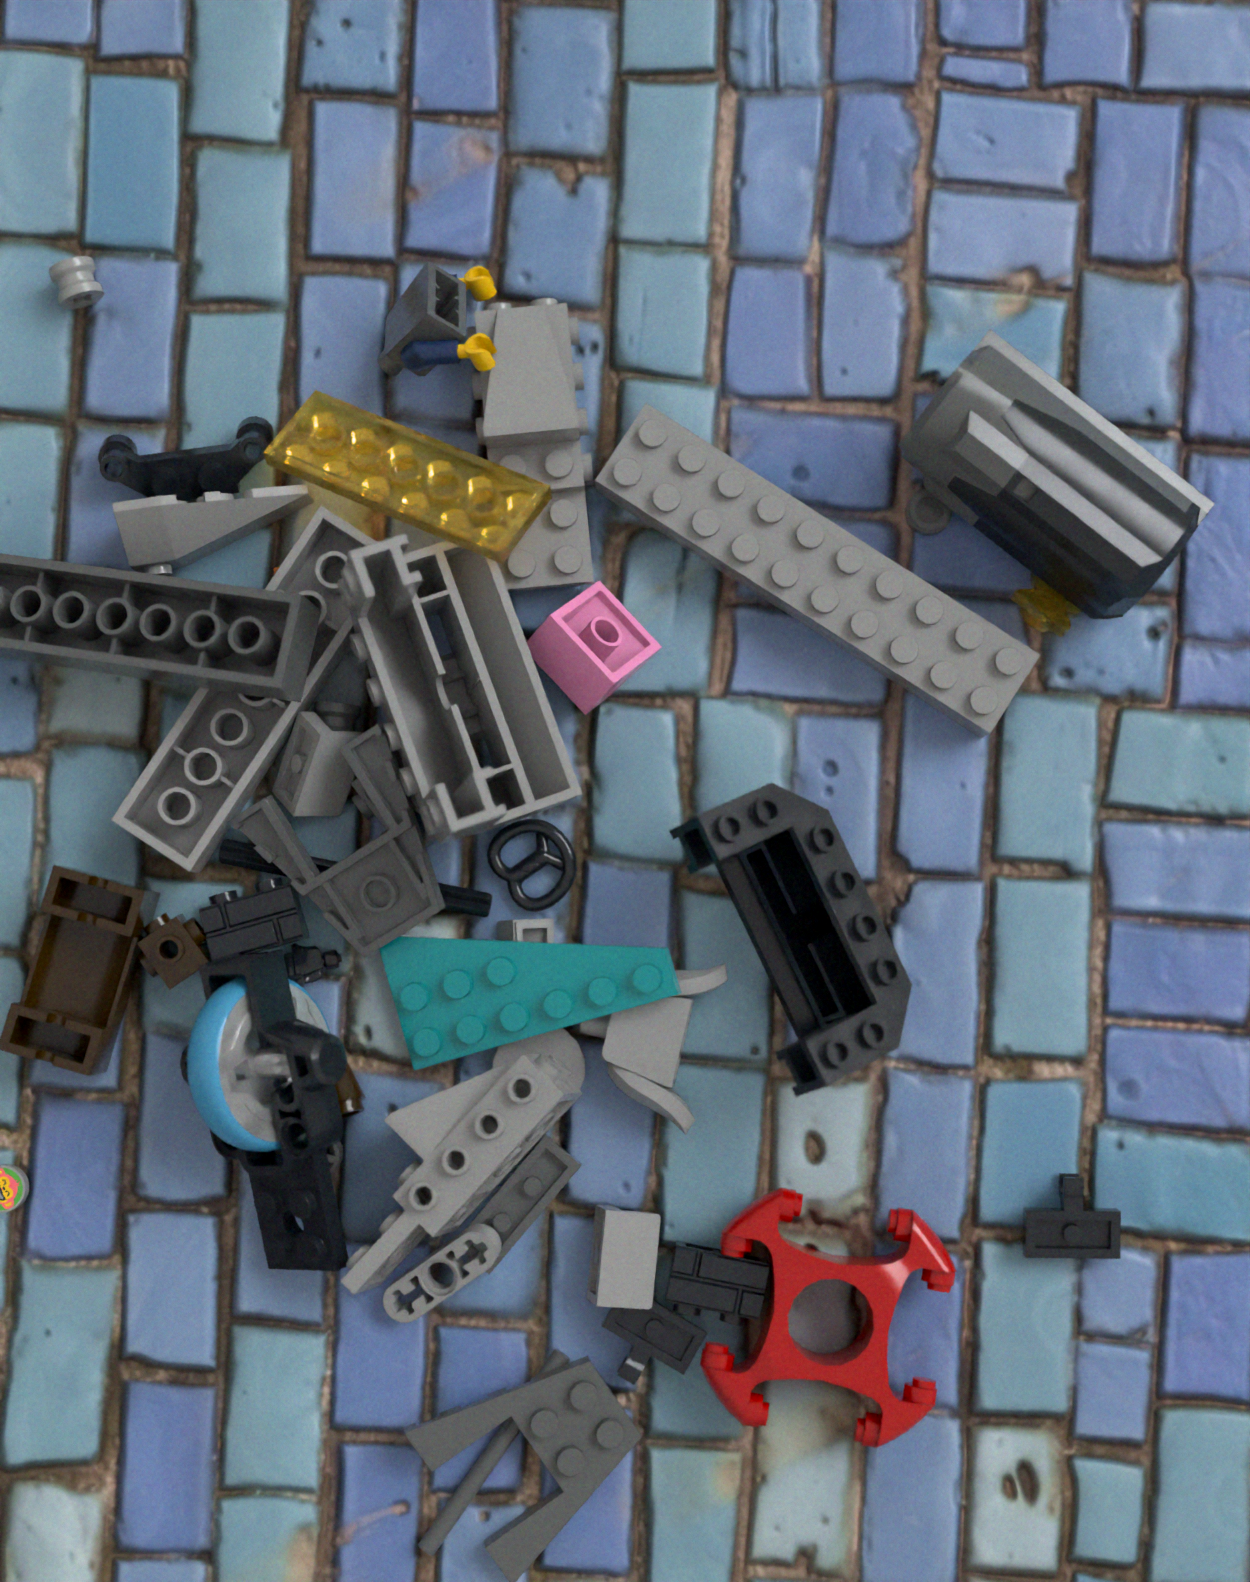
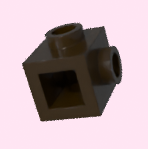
[137,913,212,990]

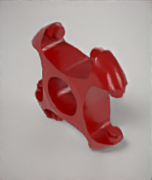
[700,1187,957,1448]

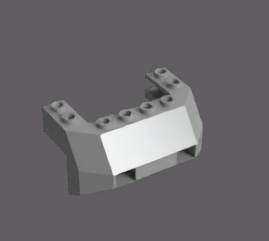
[337,528,582,844]

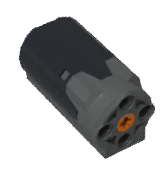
[898,329,1215,619]

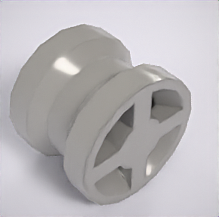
[48,256,104,309]

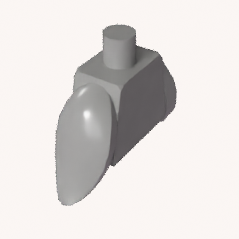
[580,963,728,1135]

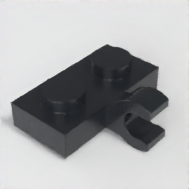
[1023,1173,1121,1259]
[601,1300,707,1385]

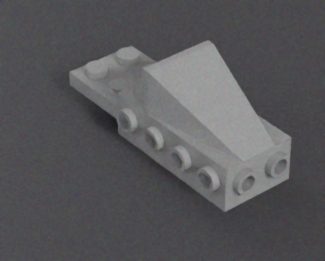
[467,298,594,592]
[340,1054,583,1295]

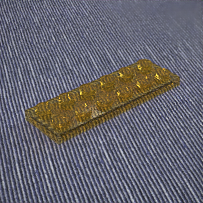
[263,390,552,564]

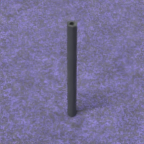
[418,1348,570,1556]

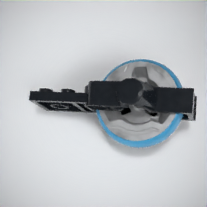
[180,950,349,1271]

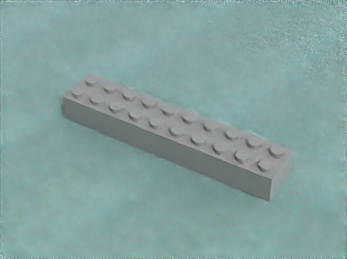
[595,403,1040,738]

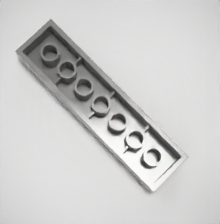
[111,505,377,874]

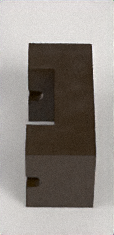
[0,865,161,1076]

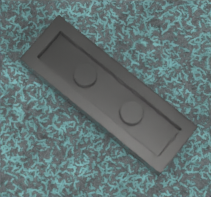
[465,1134,581,1274]

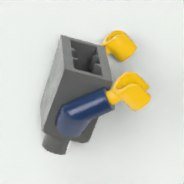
[377,261,497,376]

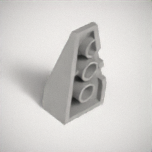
[112,484,314,576]

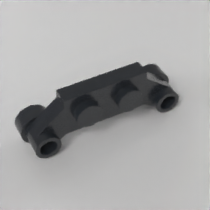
[98,416,274,501]

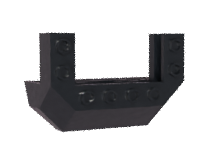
[669,782,912,1097]

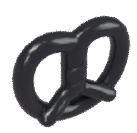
[487,819,578,912]

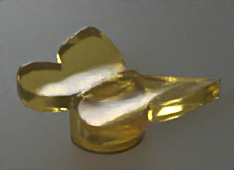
[1010,572,1082,637]

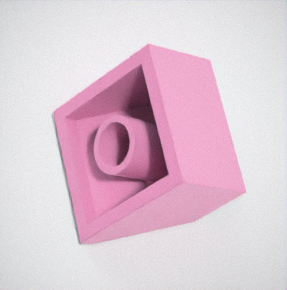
[527,580,662,715]

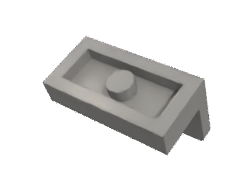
[272,712,363,816]
[586,1204,661,1309]

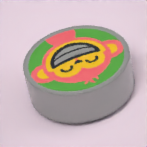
[0,1164,29,1213]

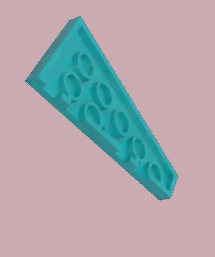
[379,936,681,1070]

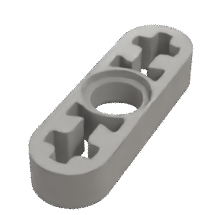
[383,1224,502,1323]

